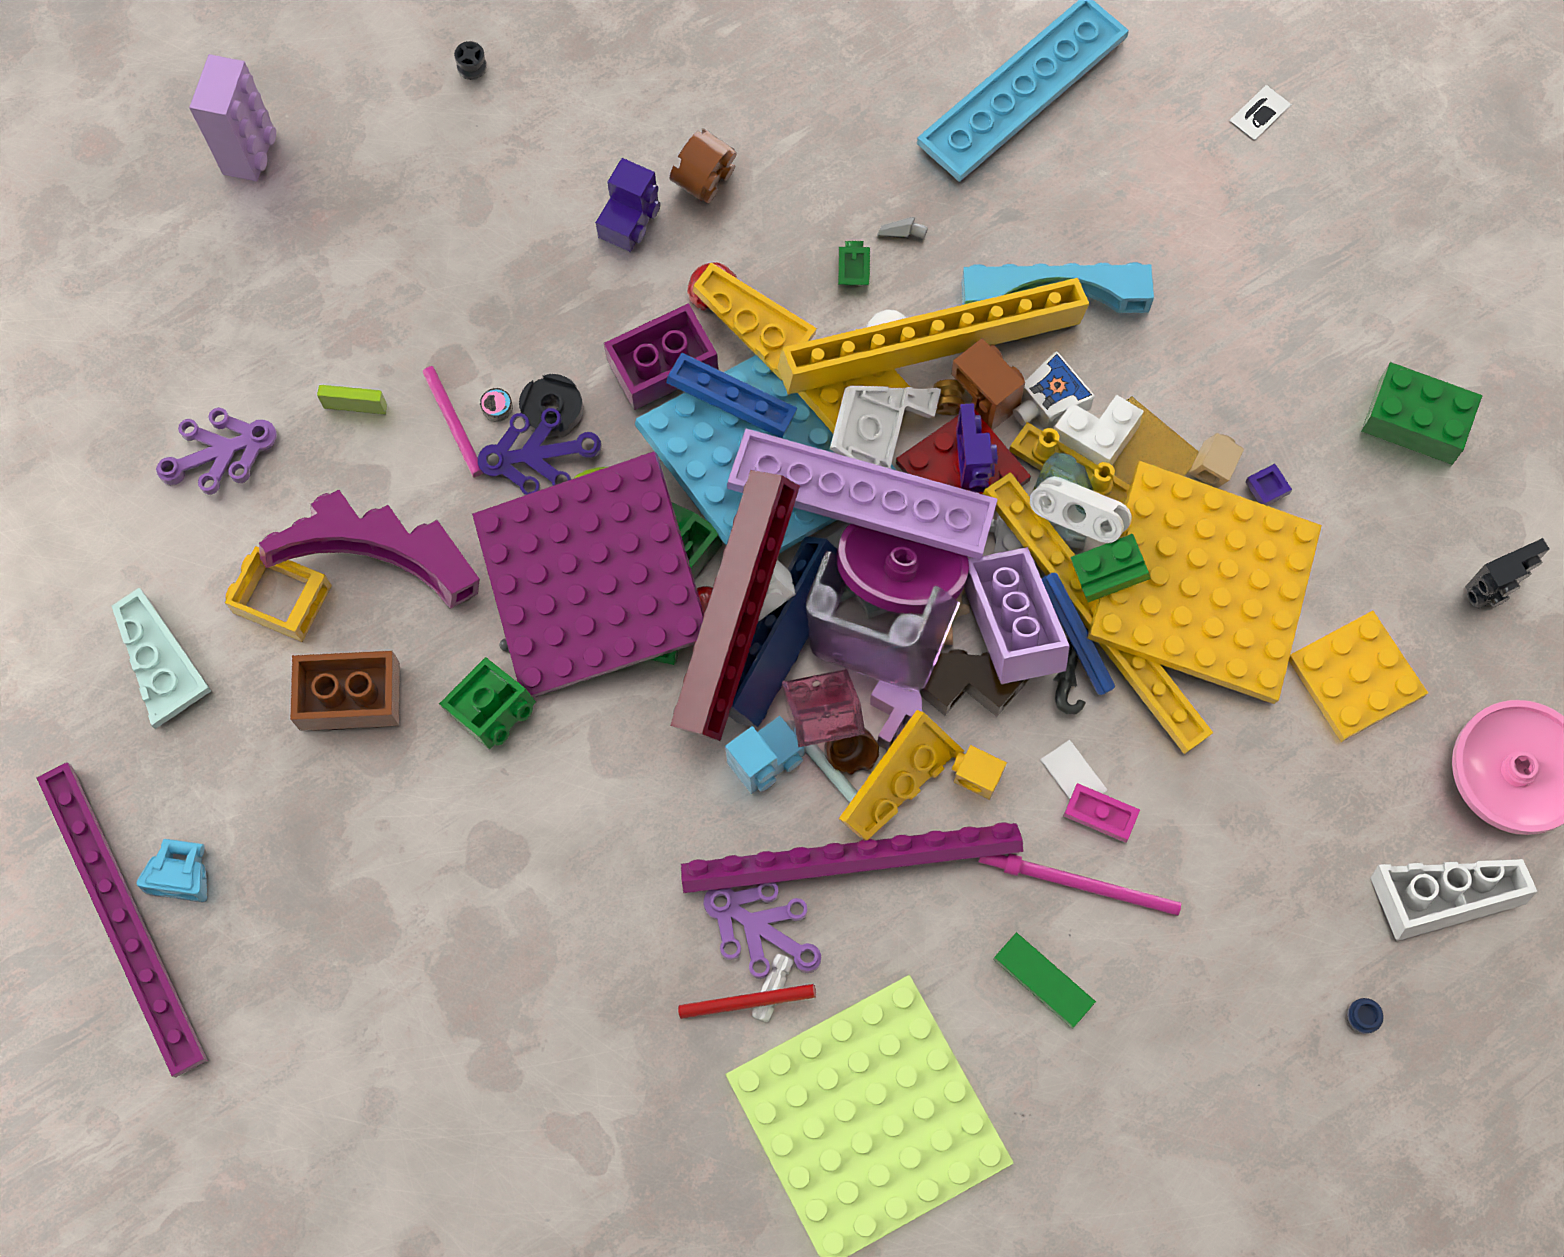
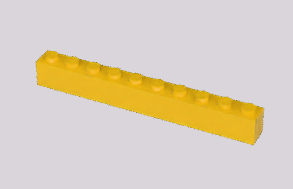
[778,278,1089,395]

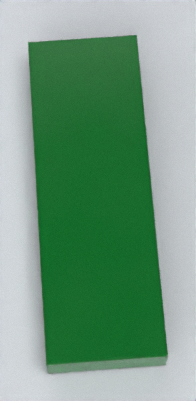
[993,932,1096,1029]

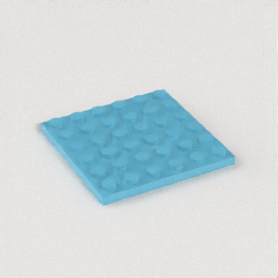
[635,355,896,553]

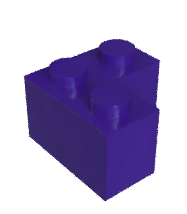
[595,158,661,252]

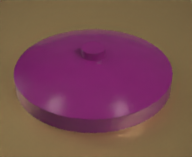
[836,523,969,614]

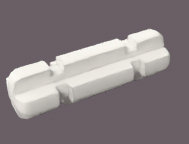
[752,954,793,1022]

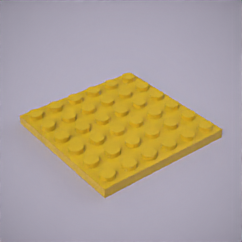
[1087,461,1322,704]

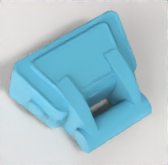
[136,839,207,902]

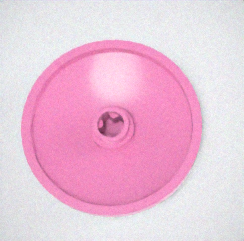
[1452,700,1564,835]

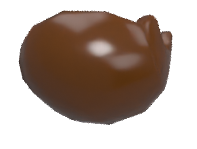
[824,724,879,775]

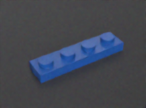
[666,353,797,438]

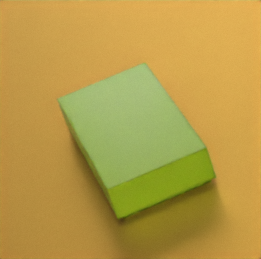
[317,385,387,415]

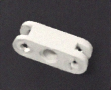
[1030,476,1132,543]

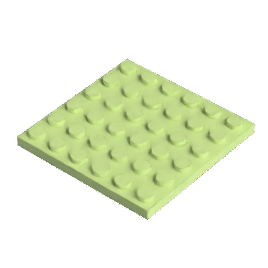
[725,975,1014,1257]

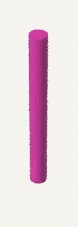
[422,366,484,477]

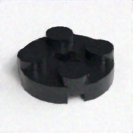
[519,374,583,437]

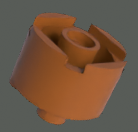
[669,128,737,204]

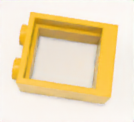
[225,546,332,642]

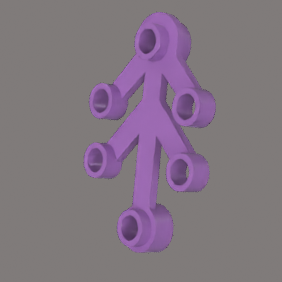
[156,407,277,495]
[704,882,821,979]

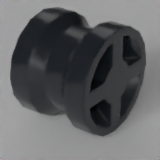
[454,41,487,80]

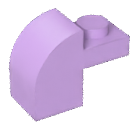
[870,667,922,750]

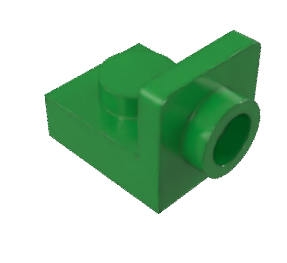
[838,241,870,285]

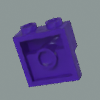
[956,403,998,493]

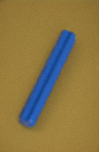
[1042,573,1115,695]

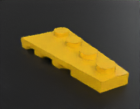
[693,263,817,381]
[839,710,964,840]

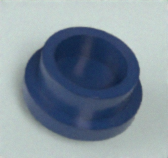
[1347,998,1384,1034]

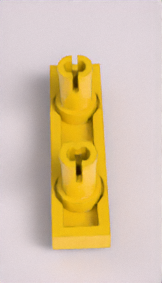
[1009,422,1130,505]

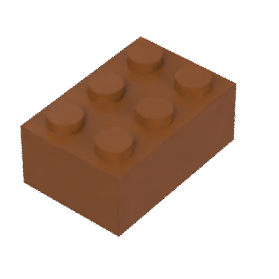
[290,651,400,731]

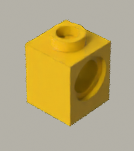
[951,745,1007,800]

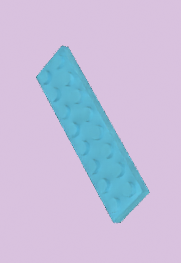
[917,0,1129,182]

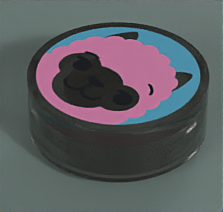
[480,388,513,421]

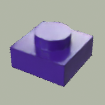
[1245,463,1292,506]

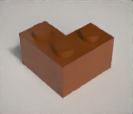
[951,338,1025,430]

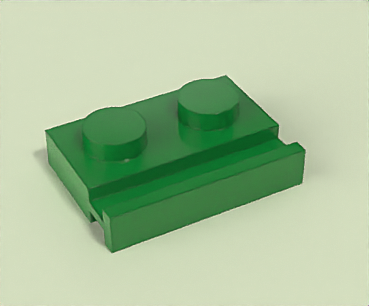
[1070,534,1151,603]

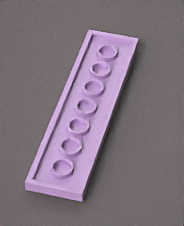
[727,429,997,560]

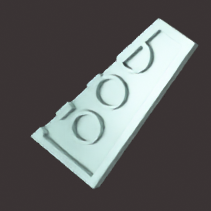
[112,588,211,729]

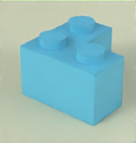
[725,716,805,794]

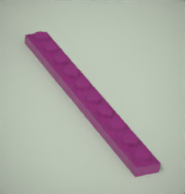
[36,762,208,1078]
[681,822,1024,893]

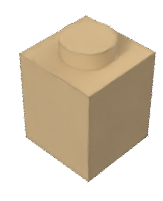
[1189,433,1244,488]

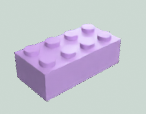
[189,54,276,181]
[964,547,1069,684]

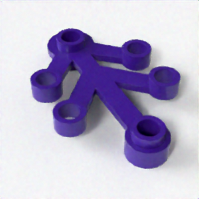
[478,408,602,495]

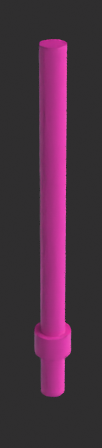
[978,853,1182,916]

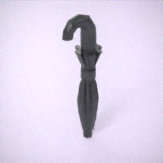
[1053,625,1089,714]

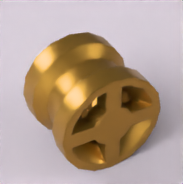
[933,379,965,416]

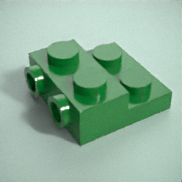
[439,657,536,750]

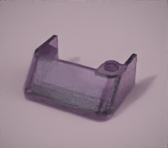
[806,551,960,692]

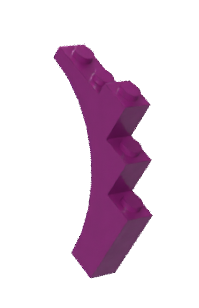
[259,490,480,609]

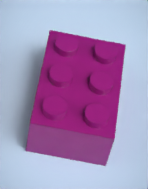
[603,303,719,410]

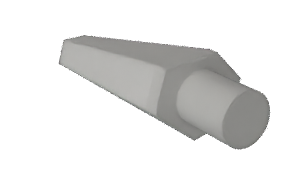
[877,217,928,239]

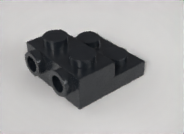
[1465,538,1550,609]

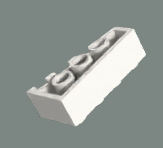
[1370,859,1537,941]

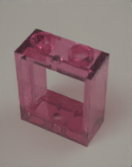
[782,669,865,747]

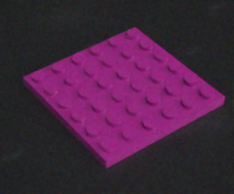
[472,451,704,698]

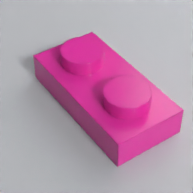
[1063,783,1140,843]

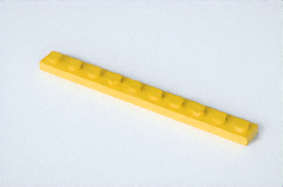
[983,472,1213,754]

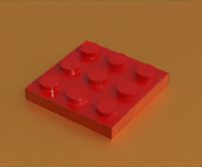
[896,409,1031,494]

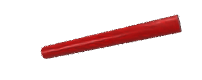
[678,984,816,1019]

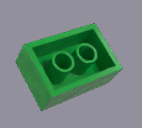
[1361,362,1483,465]

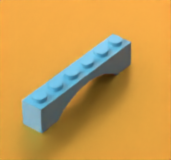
[961,262,1154,313]

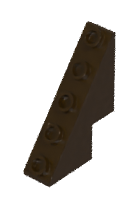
[878,645,1031,717]

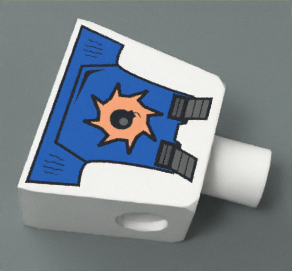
[1013,351,1095,429]

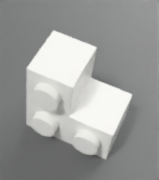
[1054,395,1144,465]

